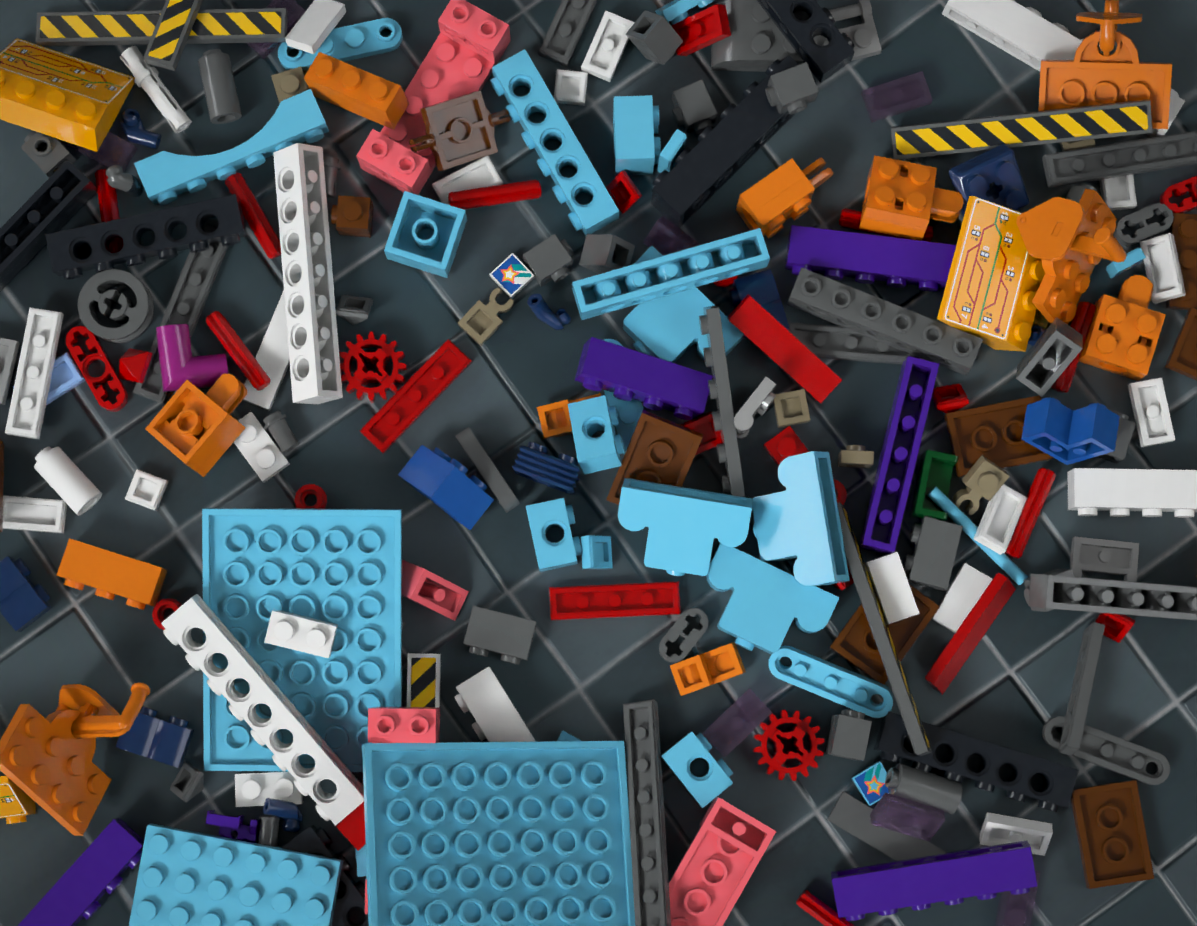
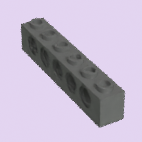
[787,268,983,376]
[1028,573,1197,620]

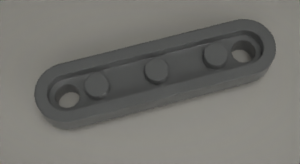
[1042,716,1170,785]

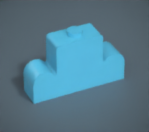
[623,246,744,363]
[752,451,850,586]
[618,478,753,576]
[706,543,839,654]

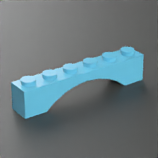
[134,89,329,205]

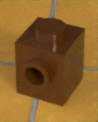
[331,195,374,238]

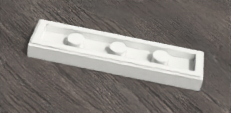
[243,290,290,411]
[5,308,64,439]

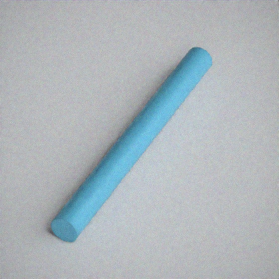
[927,486,1028,585]

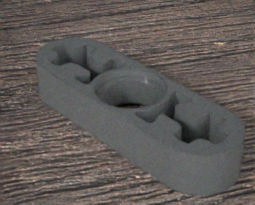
[455,427,520,513]

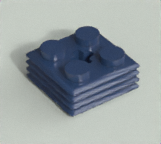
[949,144,1029,217]
[512,442,582,495]

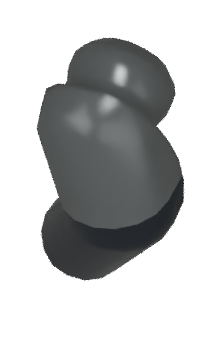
[106,165,143,198]

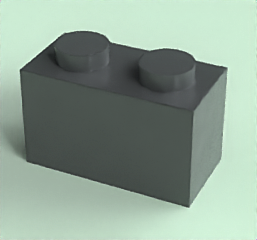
[1016,317,1083,397]
[903,516,963,591]
[463,606,537,665]
[825,709,872,761]

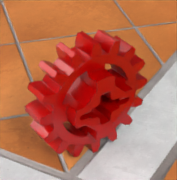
[339,332,407,403]
[753,710,825,781]

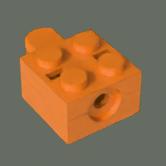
[859,155,964,241]
[736,157,834,239]
[1079,275,1166,381]
[145,374,247,477]

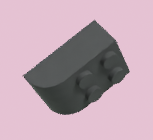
[711,0,809,72]

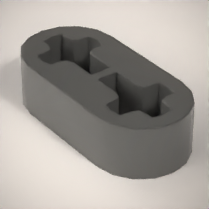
[1113,203,1174,247]
[659,608,709,663]

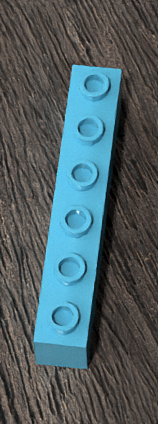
[490,49,619,236]
[572,228,770,320]

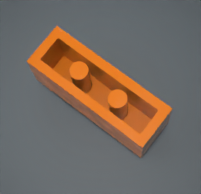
[304,52,409,130]
[56,538,168,610]

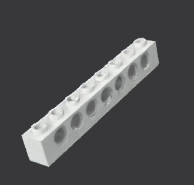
[273,143,343,405]
[161,594,364,825]

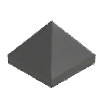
[336,295,373,326]
[169,761,204,802]

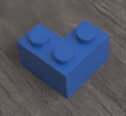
[1021,397,1120,465]
[398,445,494,530]

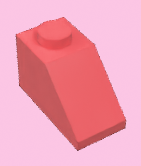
[402,560,469,621]

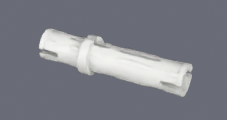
[120,46,192,133]

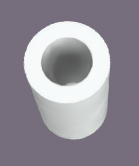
[34,446,102,516]

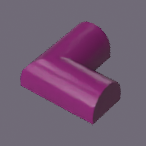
[156,324,228,392]

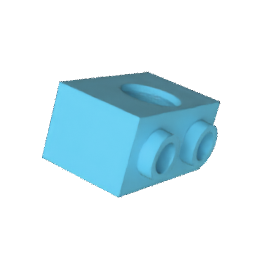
[568,395,625,475]
[526,498,582,572]
[661,731,734,808]

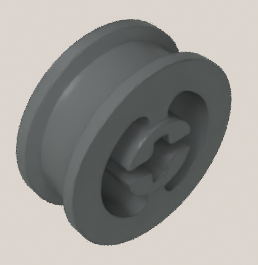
[78,269,154,344]

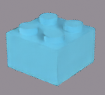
[613,95,661,176]
[384,191,467,278]

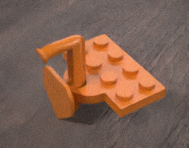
[1038,0,1172,129]
[1016,188,1127,325]
[0,682,150,836]

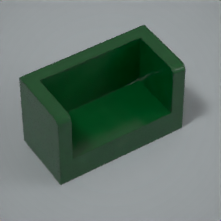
[909,450,958,521]

